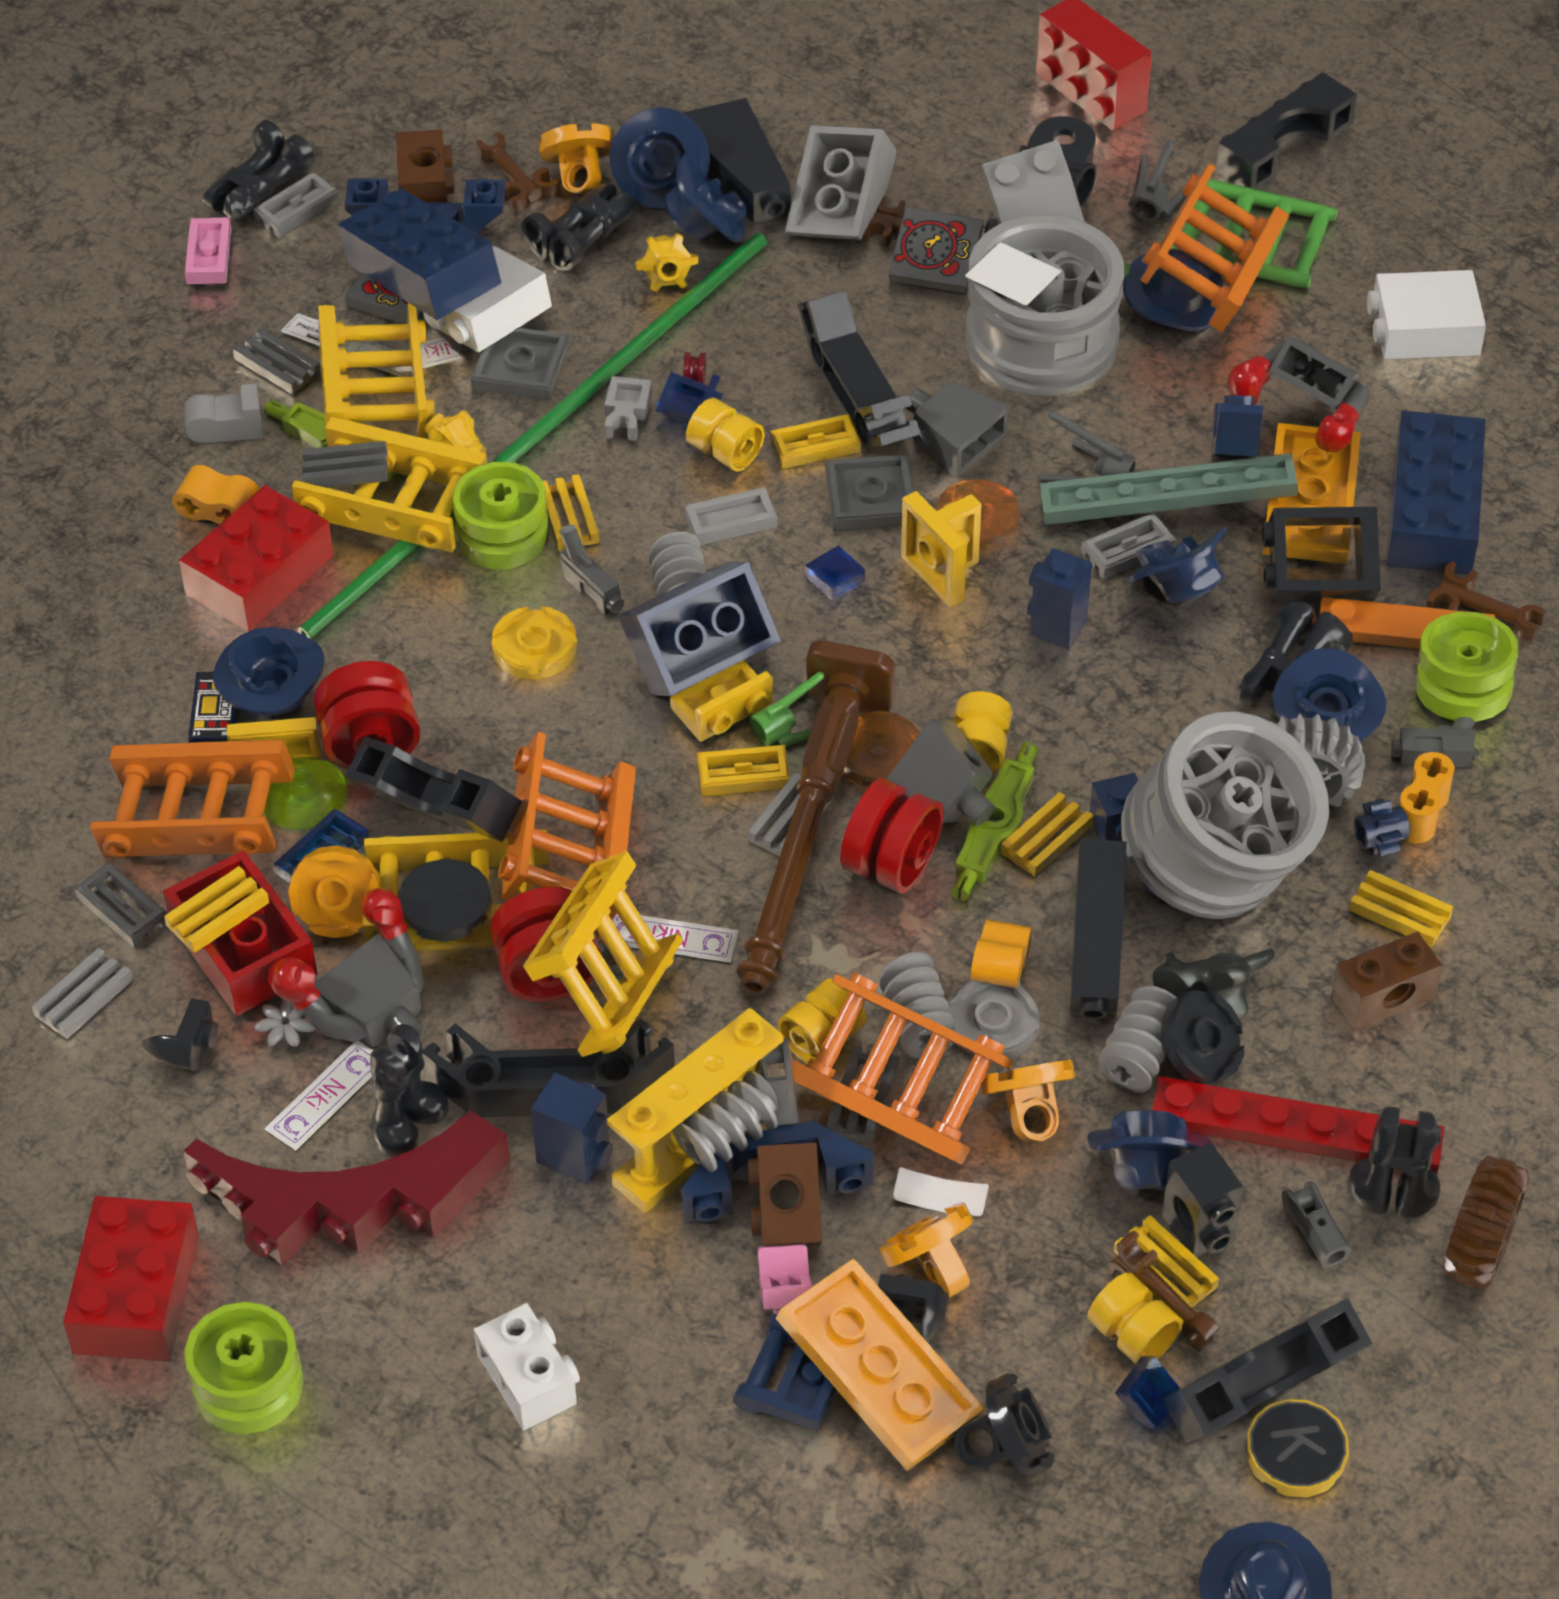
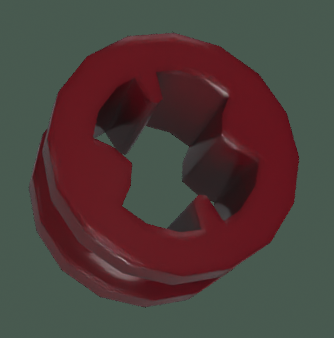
[683,352,706,389]

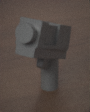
[559,525,624,615]
[1391,717,1479,768]

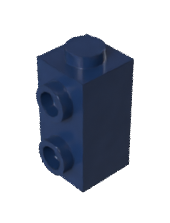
[1027,548,1092,650]

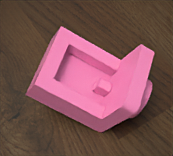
[757,1243,813,1314]

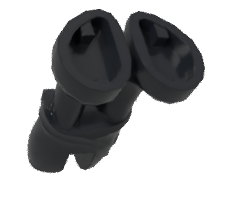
[202,120,316,222]
[521,182,638,271]
[1238,601,1353,718]
[370,1024,449,1157]
[1347,1107,1442,1218]

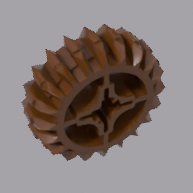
[1443,1156,1529,1290]

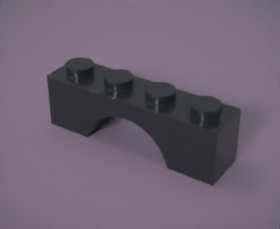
[1215,72,1357,189]
[345,736,522,842]
[1162,1298,1373,1444]

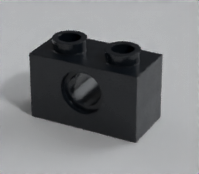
[1162,1142,1243,1257]

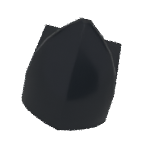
[142,998,218,1071]
[878,1274,949,1343]

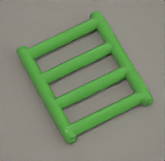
[1170,179,1338,289]

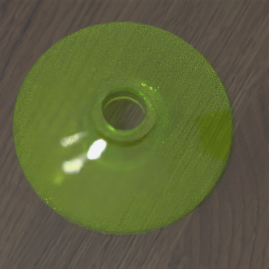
[264,757,347,830]

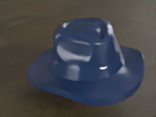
[609,107,710,209]
[664,153,747,242]
[1123,249,1224,331]
[1127,525,1228,604]
[212,627,325,718]
[1273,648,1386,743]
[1087,1110,1211,1191]
[1199,1522,1332,1599]

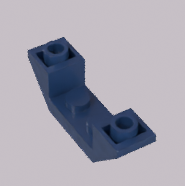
[345,178,506,233]
[1212,395,1263,457]
[681,1121,874,1223]

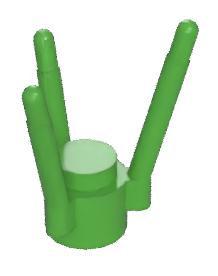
[750,672,824,748]

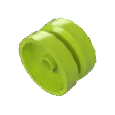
[453,462,549,569]
[1416,612,1518,722]
[184,1301,304,1435]

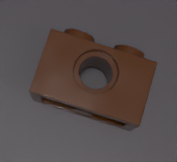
[396,129,455,203]
[1331,931,1443,1031]
[748,1143,822,1246]

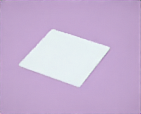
[965,242,1061,306]

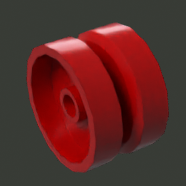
[314,660,421,770]
[840,777,944,894]
[489,887,602,1002]

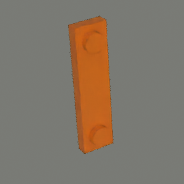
[1320,597,1495,649]

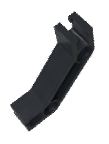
[797,290,920,447]
[422,1018,675,1118]

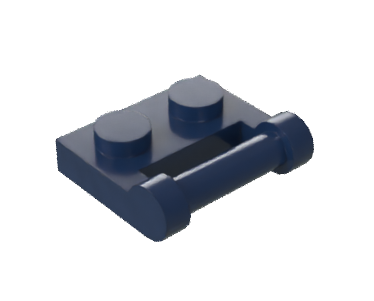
[732,1314,836,1431]

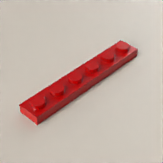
[1152,1076,1445,1175]

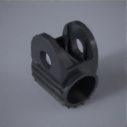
[1019,116,1097,209]

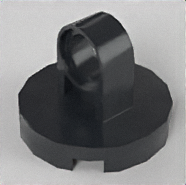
[955,1373,1055,1476]

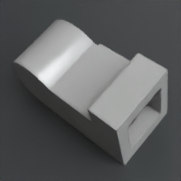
[184,383,264,443]

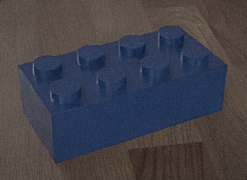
[337,188,502,320]
[1386,410,1486,575]

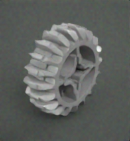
[1270,713,1365,807]

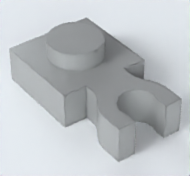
[604,376,652,440]

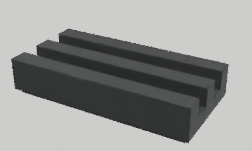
[233,327,321,395]
[301,441,388,487]
[74,862,168,948]
[828,1045,899,1141]

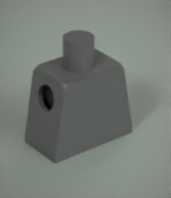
[905,382,1009,478]
[887,719,995,826]

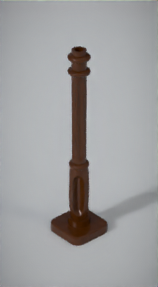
[736,640,896,995]

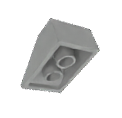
[785,125,897,240]
[982,140,1084,224]

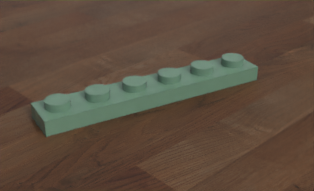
[1040,453,1298,525]

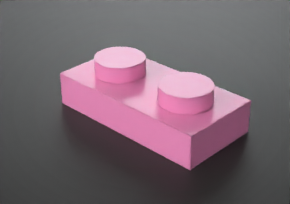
[185,218,232,284]

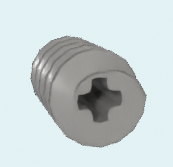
[648,531,706,596]
[879,952,955,1058]
[1099,986,1176,1093]
[672,1071,779,1172]

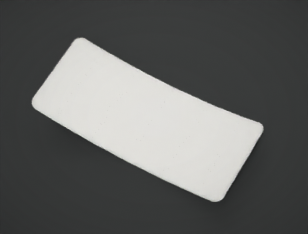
[892,1167,989,1216]

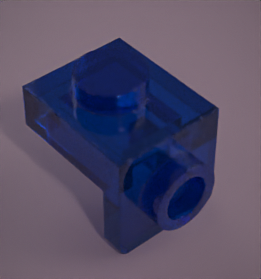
[655,372,723,424]

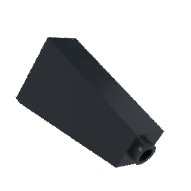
[682,98,791,223]
[1070,839,1127,1019]

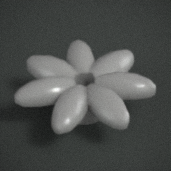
[254,1000,316,1047]

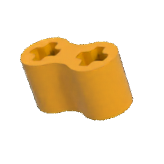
[172,465,260,525]
[1399,752,1455,844]
[971,919,1033,989]

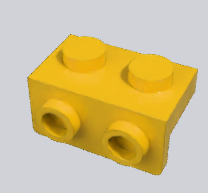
[670,660,773,742]

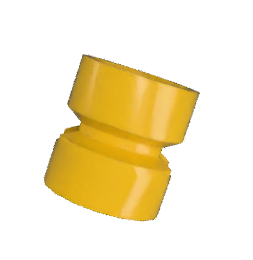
[686,397,765,472]
[953,691,1013,773]
[777,978,867,1064]
[1087,1272,1183,1368]

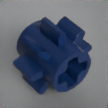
[1354,799,1410,857]

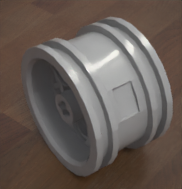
[966,215,1124,396]
[1121,711,1329,919]

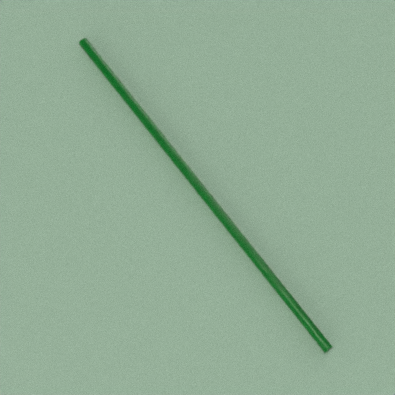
[298,232,767,639]

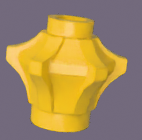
[635,233,698,292]
[424,410,486,453]

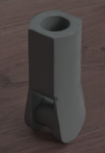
[759,1038,799,1128]
[1281,1181,1351,1269]

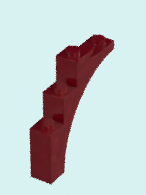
[183,1110,510,1266]

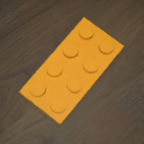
[1262,423,1361,564]
[776,1258,985,1471]

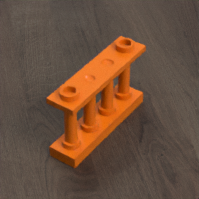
[1140,163,1290,332]
[498,731,636,931]
[90,740,295,858]
[785,972,1013,1165]

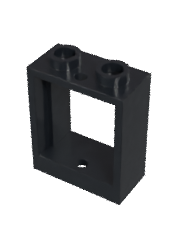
[1262,507,1381,602]

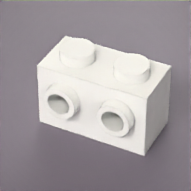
[474,1303,580,1431]

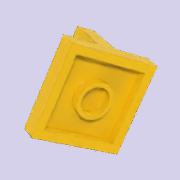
[901,491,981,608]

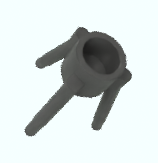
[1128,140,1186,221]
[1039,411,1137,482]

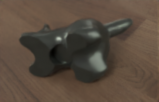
[1152,949,1275,1019]

